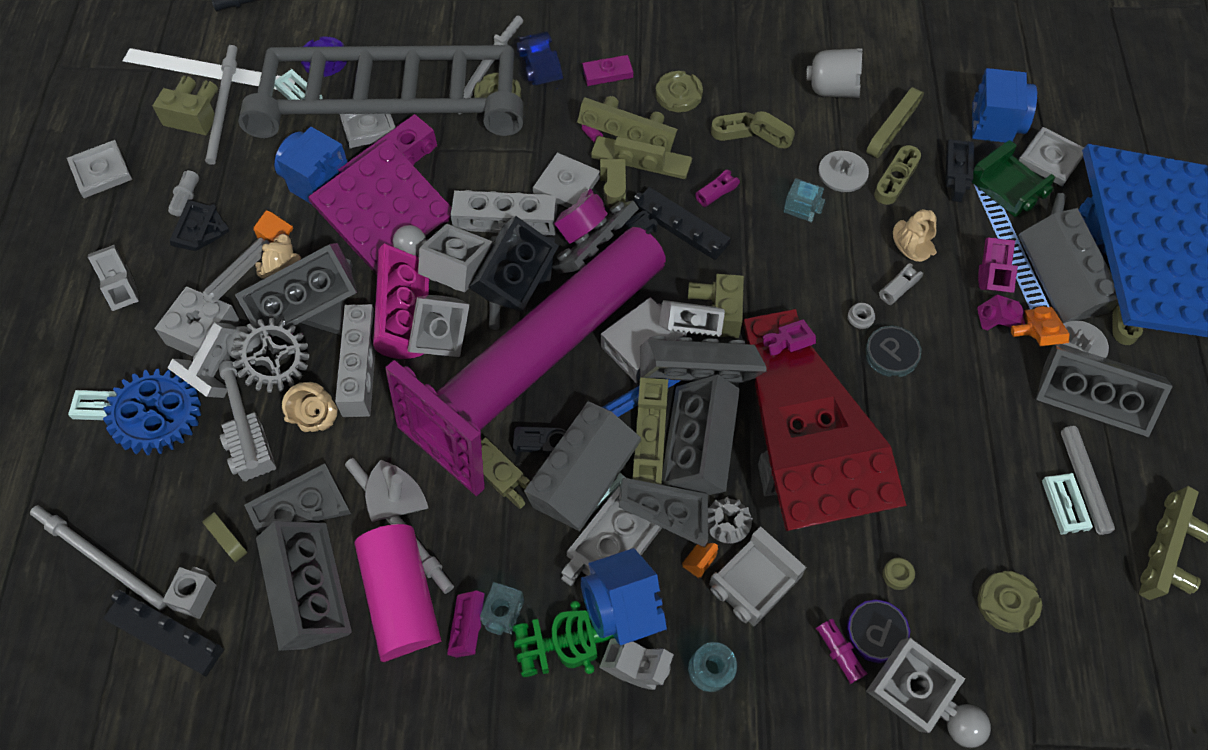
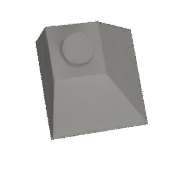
[408,295,470,357]

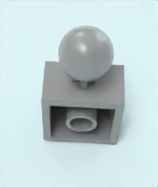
[393,224,493,293]
[154,286,261,360]
[866,638,991,748]

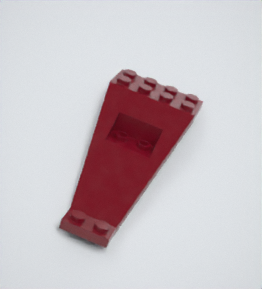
[742,309,907,531]

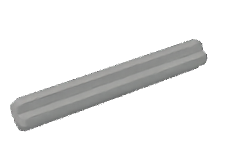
[203,238,270,304]
[1061,426,1115,535]

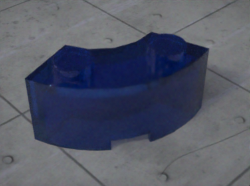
[517,31,563,85]

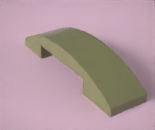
[633,377,668,485]

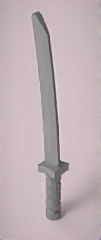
[458,16,523,114]

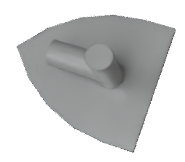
[365,460,429,522]

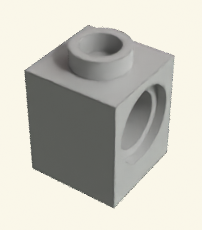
[162,567,216,619]

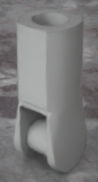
[879,263,924,305]

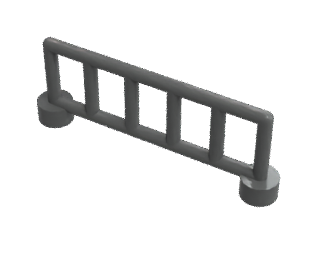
[238,45,524,138]

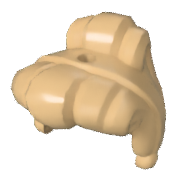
[893,209,937,262]
[255,234,301,279]
[282,382,338,432]

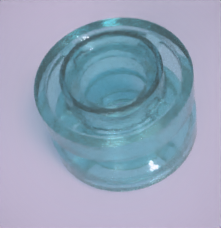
[688,642,737,692]

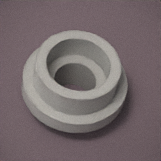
[848,303,875,329]

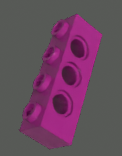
[338,114,437,174]

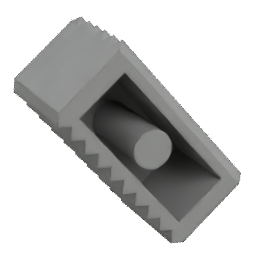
[659,300,725,337]
[220,412,276,481]

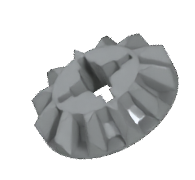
[708,497,752,543]

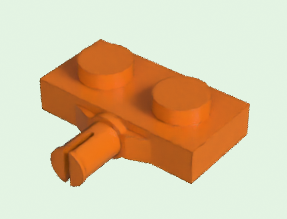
[1011,306,1070,346]

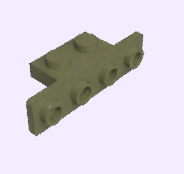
[591,136,692,179]

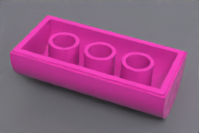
[373,243,429,359]
[354,524,442,662]

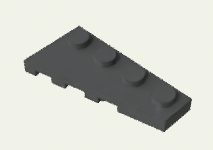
[552,201,639,274]

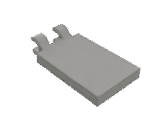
[561,487,662,586]

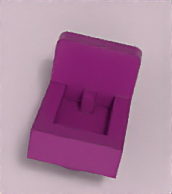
[977,295,1026,330]

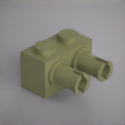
[153,76,218,135]
[688,274,744,338]

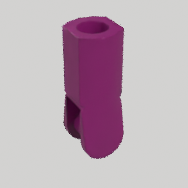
[695,170,740,207]

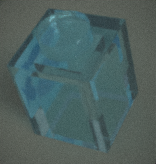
[783,178,826,222]

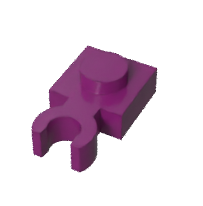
[763,319,816,355]

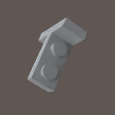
[168,322,237,398]

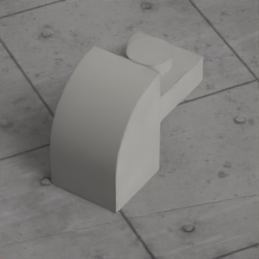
[88,245,139,311]
[599,638,673,690]

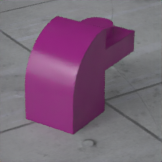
[554,188,608,244]
[978,237,1018,293]

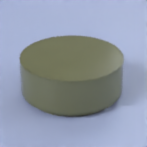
[883,558,915,590]

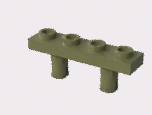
[577,96,677,152]
[1139,486,1208,600]

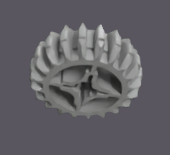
[231,318,309,393]

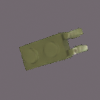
[481,437,530,509]

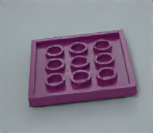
[308,139,452,275]

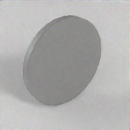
[819,151,869,192]
[1063,321,1109,358]

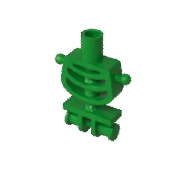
[512,601,614,677]

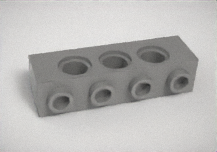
[451,190,557,235]
[335,304,376,417]

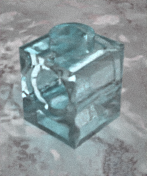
[480,582,524,635]

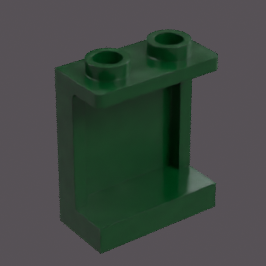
[972,140,1056,217]

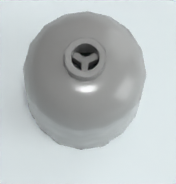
[807,49,862,98]

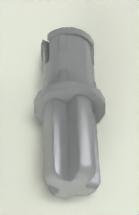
[168,170,199,217]

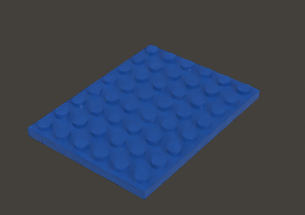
[1082,144,1208,337]

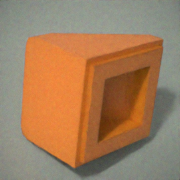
[254,210,293,243]
[682,543,718,578]

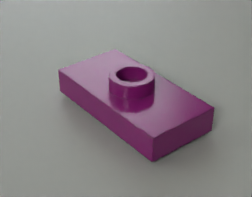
[582,55,633,86]
[447,590,485,658]

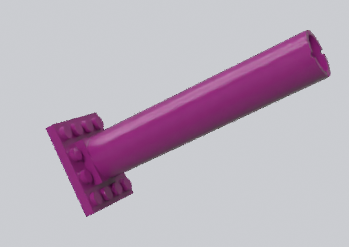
[385,227,666,496]

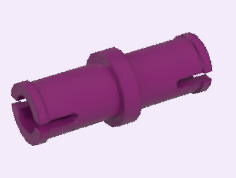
[816,618,867,684]

